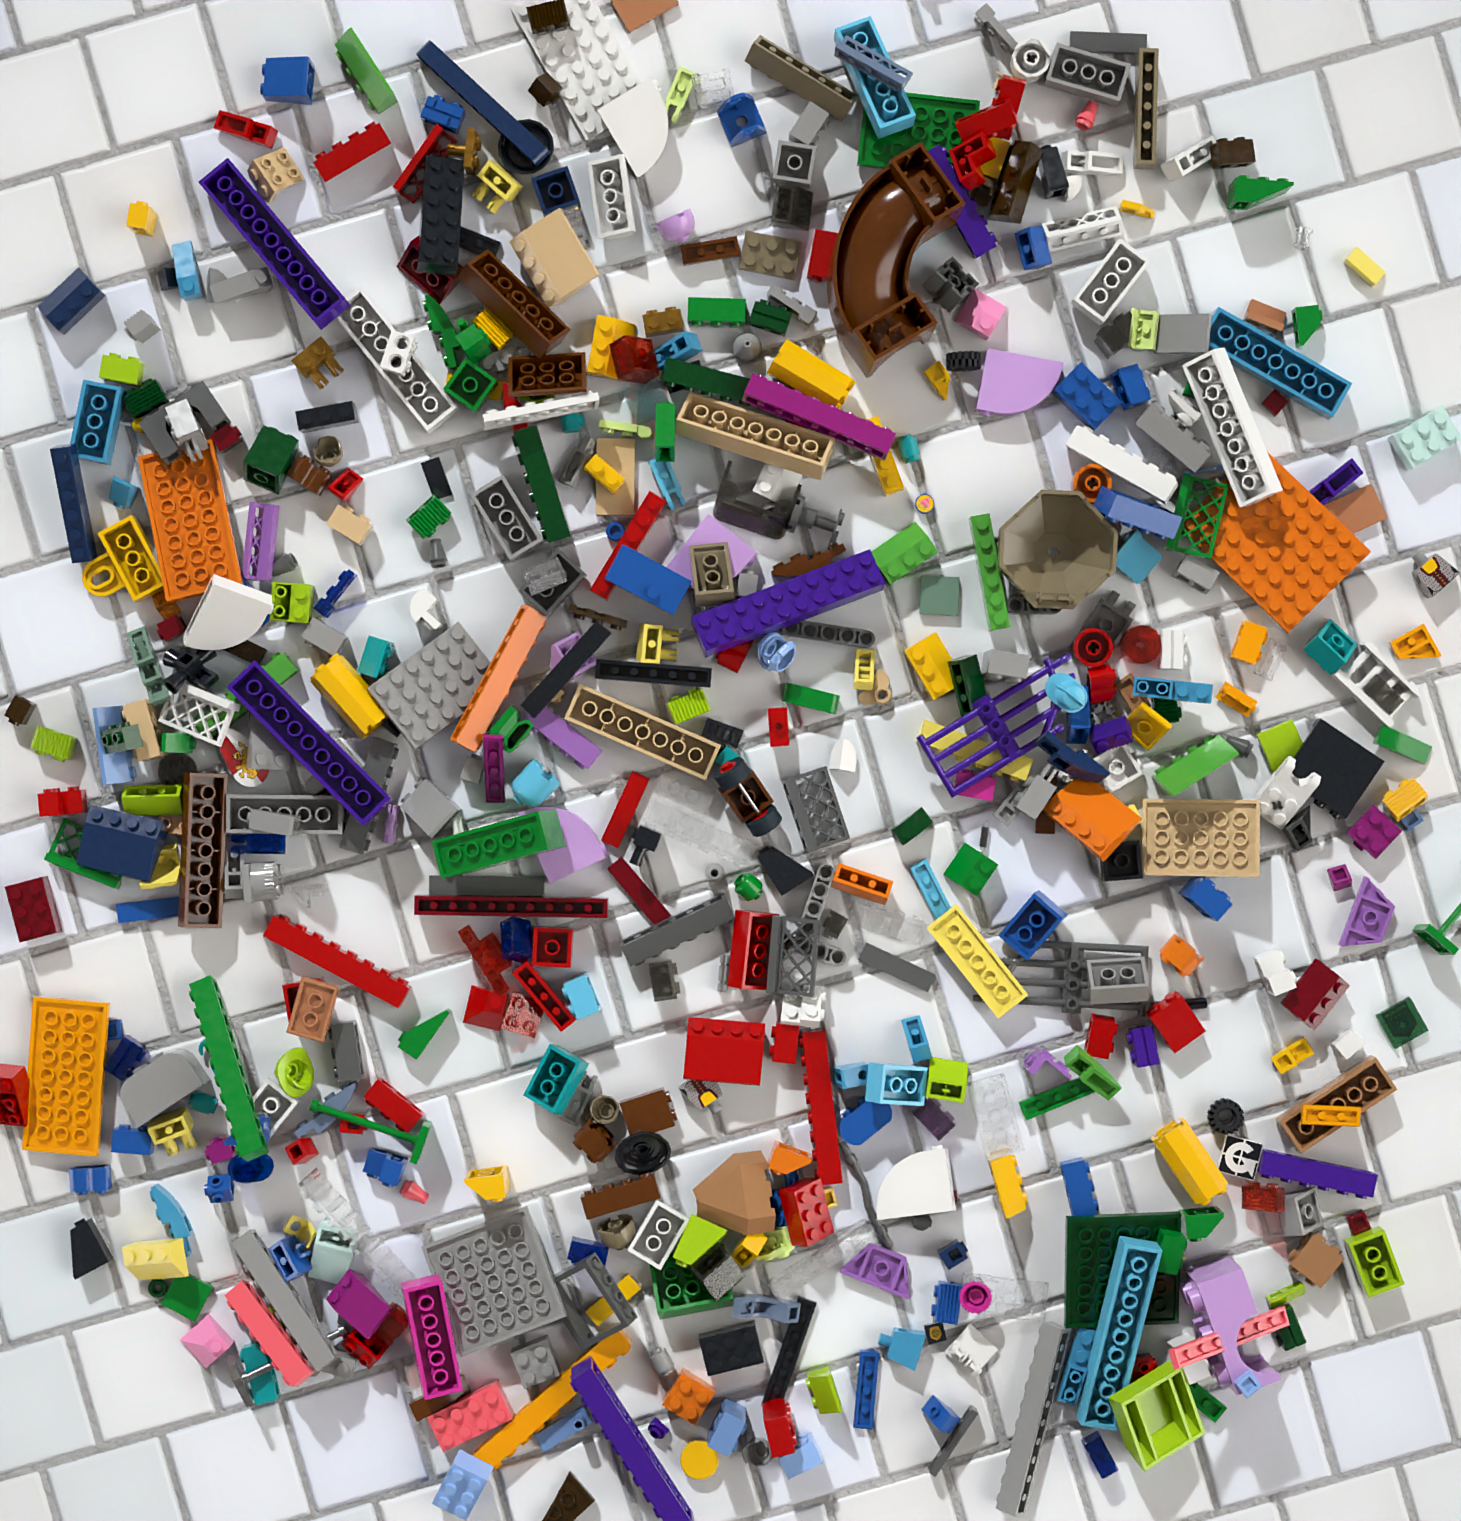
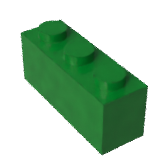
[687,297,746,328]

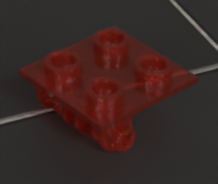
[500,991,544,1038]

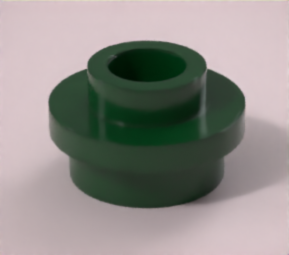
[148,1279,168,1298]

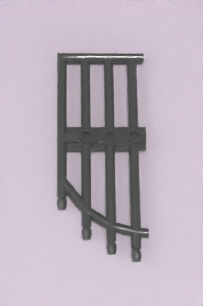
[973,941,1149,1017]

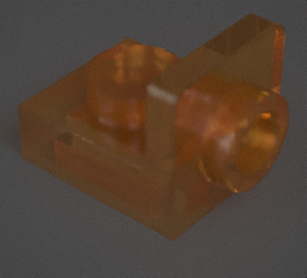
[152,589,182,620]

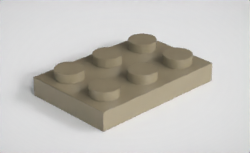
[738,231,802,280]

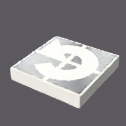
[1217,1134,1264,1181]

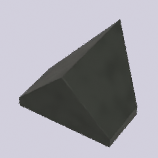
[1282,805,1313,851]

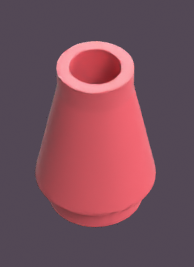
[1075,100,1099,131]
[399,1180,429,1204]

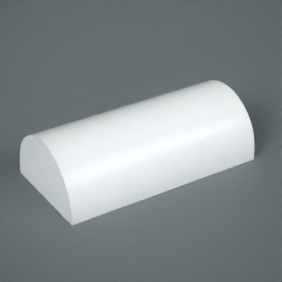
[587,154,636,240]

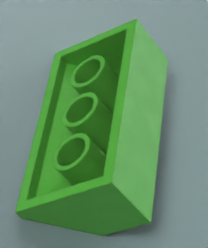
[335,27,398,114]

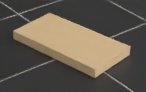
[596,438,635,516]

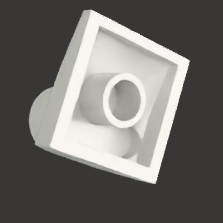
[1168,387,1202,427]

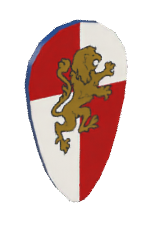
[218,728,270,787]

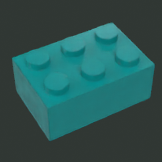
[523,1044,589,1115]

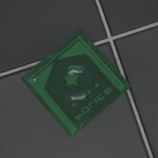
[1375,996,1429,1049]

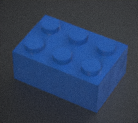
[1051,362,1122,431]
[1178,877,1233,922]

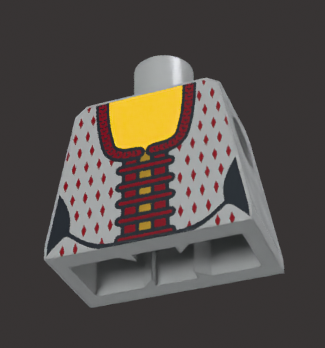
[1412,550,1460,598]
[678,1080,722,1115]

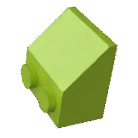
[805,1366,843,1414]

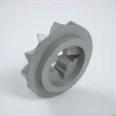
[1089,701,1118,727]

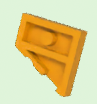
[1388,624,1442,659]

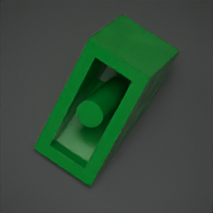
[1291,305,1323,349]
[161,733,196,753]

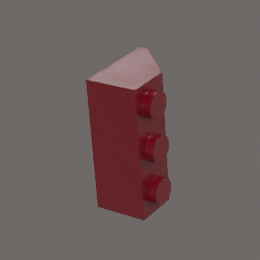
[396,236,464,305]
[1280,958,1350,1031]

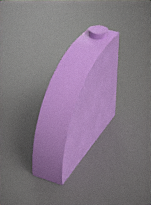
[975,348,1063,417]
[667,514,757,590]
[518,806,608,883]

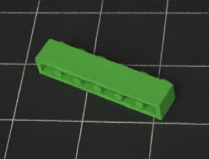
[969,513,1010,631]
[194,652,300,742]

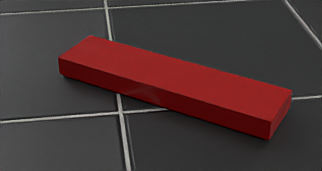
[601,771,650,848]

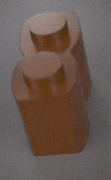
[286,455,332,496]

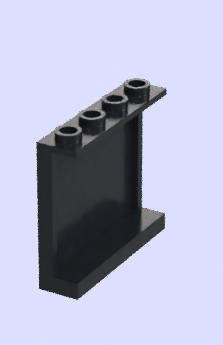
[1292,718,1385,820]

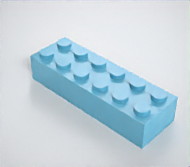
[834,16,916,139]

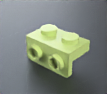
[1126,308,1160,350]
[755,1226,795,1261]

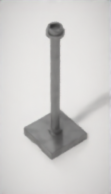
[225,1324,349,1408]

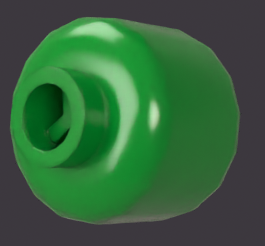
[734,873,762,901]

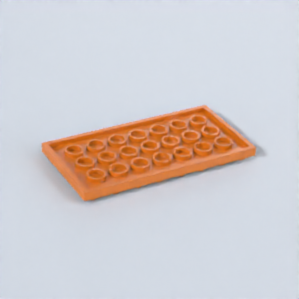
[138,439,243,603]

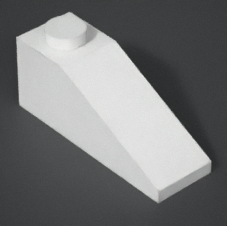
[1160,136,1216,182]

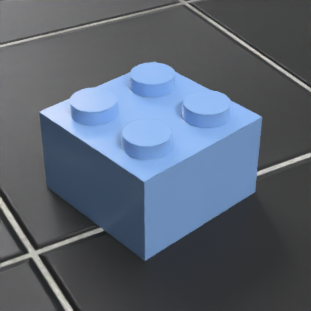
[778,1432,823,1480]

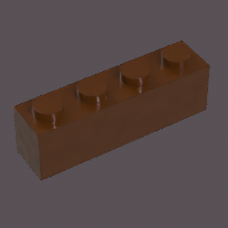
[580,1172,661,1220]

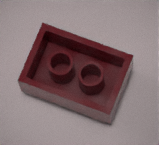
[5,876,62,943]

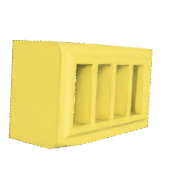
[853,649,875,690]

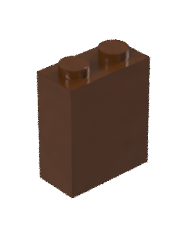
[619,1087,678,1135]

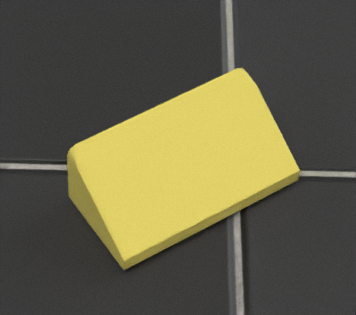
[1344,247,1385,287]

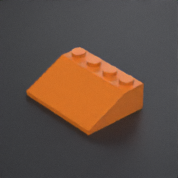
[1043,778,1142,862]

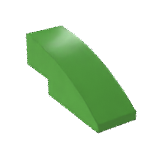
[1064,1045,1122,1101]

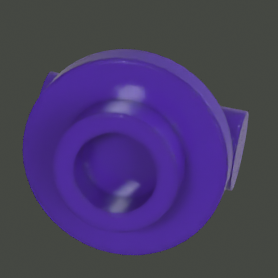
[648,1417,670,1439]

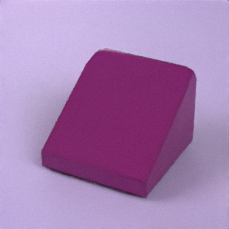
[1327,864,1352,891]

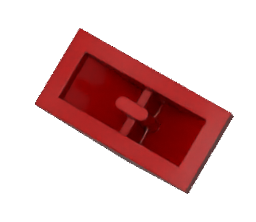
[327,468,364,503]

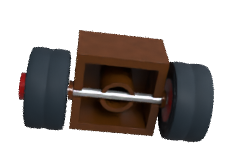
[713,757,782,837]

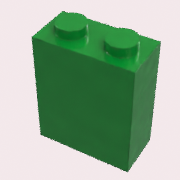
[655,402,676,462]

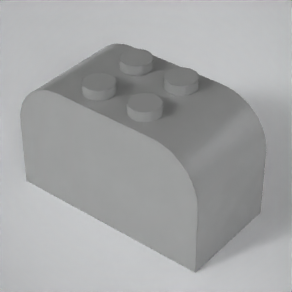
[120,1049,211,1127]

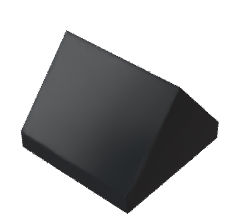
[157,268,179,291]

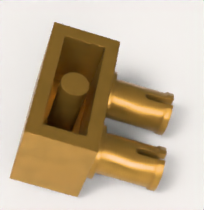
[291,336,344,390]

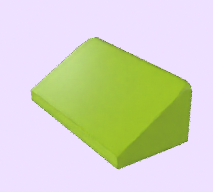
[1265,1281,1306,1309]

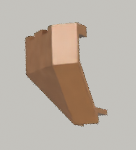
[693,1150,776,1235]

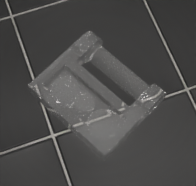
[691,68,734,110]

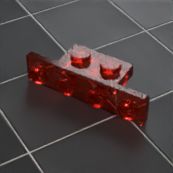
[458,925,513,996]

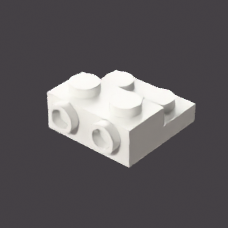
[1093,744,1144,793]
[780,985,826,1028]

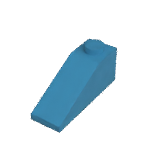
[172,241,204,301]
[639,331,703,376]

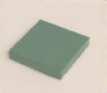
[919,576,960,616]

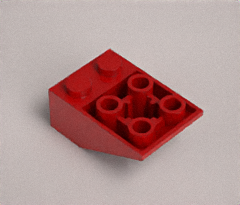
[0,1064,29,1127]

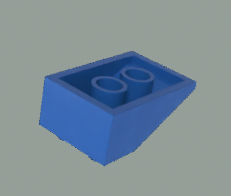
[998,890,1068,961]

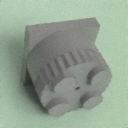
[241,861,284,903]

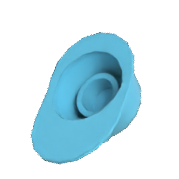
[1045,673,1087,713]

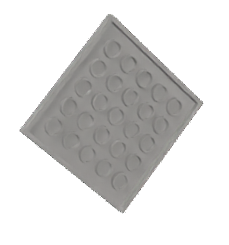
[422,1206,567,1357]

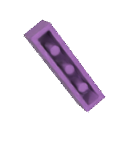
[528,707,602,770]

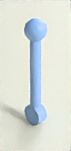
[1183,464,1223,475]

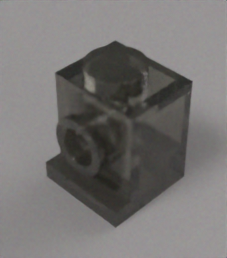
[821,909,848,940]

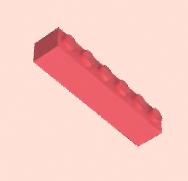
[224,1280,315,1387]

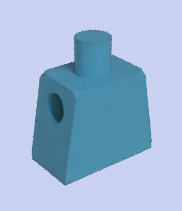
[833,1062,869,1089]
[878,1327,926,1371]

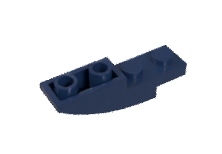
[1035,731,1110,783]

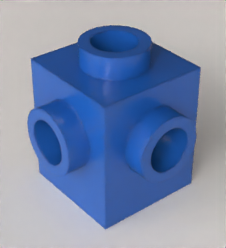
[204,1174,235,1203]

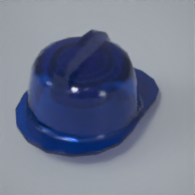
[227,1154,274,1184]

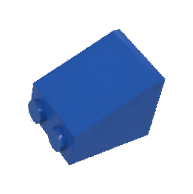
[260,56,315,105]

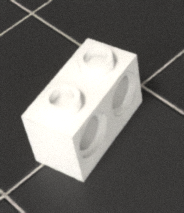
[380,330,418,377]

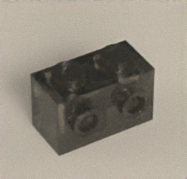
[649,959,681,1002]

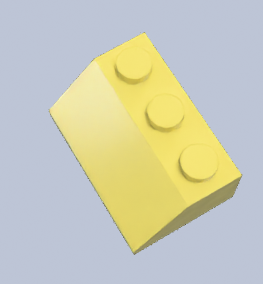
[122,1238,189,1281]

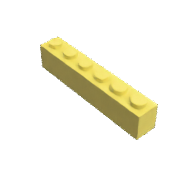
[916,720,1034,783]

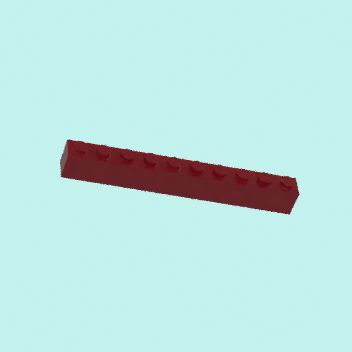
[414,894,609,918]

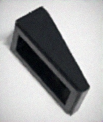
[701,718,744,748]

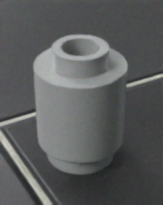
[648,1346,675,1377]

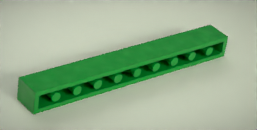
[189,975,269,1162]

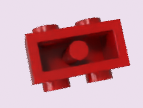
[340,1328,388,1369]

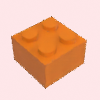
[662,1368,715,1426]

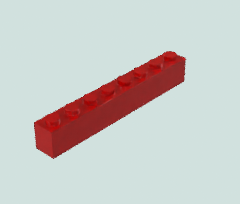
[263,913,412,1009]
[798,1028,843,1185]

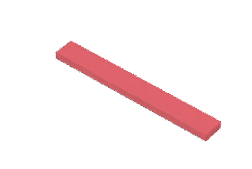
[1168,1306,1290,1369]

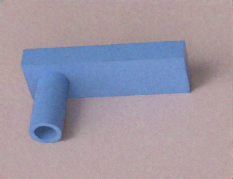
[534,1405,593,1452]

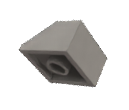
[1275,1187,1323,1236]

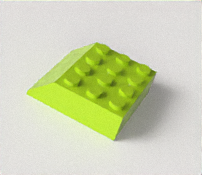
[1108,1361,1205,1471]

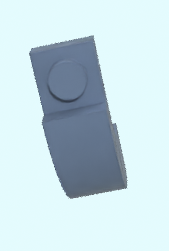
[732,1294,801,1324]

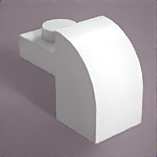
[410,587,442,630]

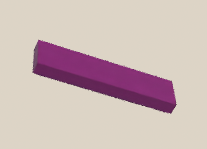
[483,734,506,803]

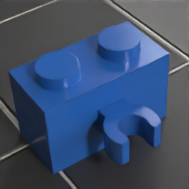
[268,1235,313,1282]

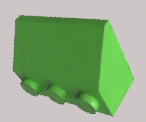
[871,522,938,585]

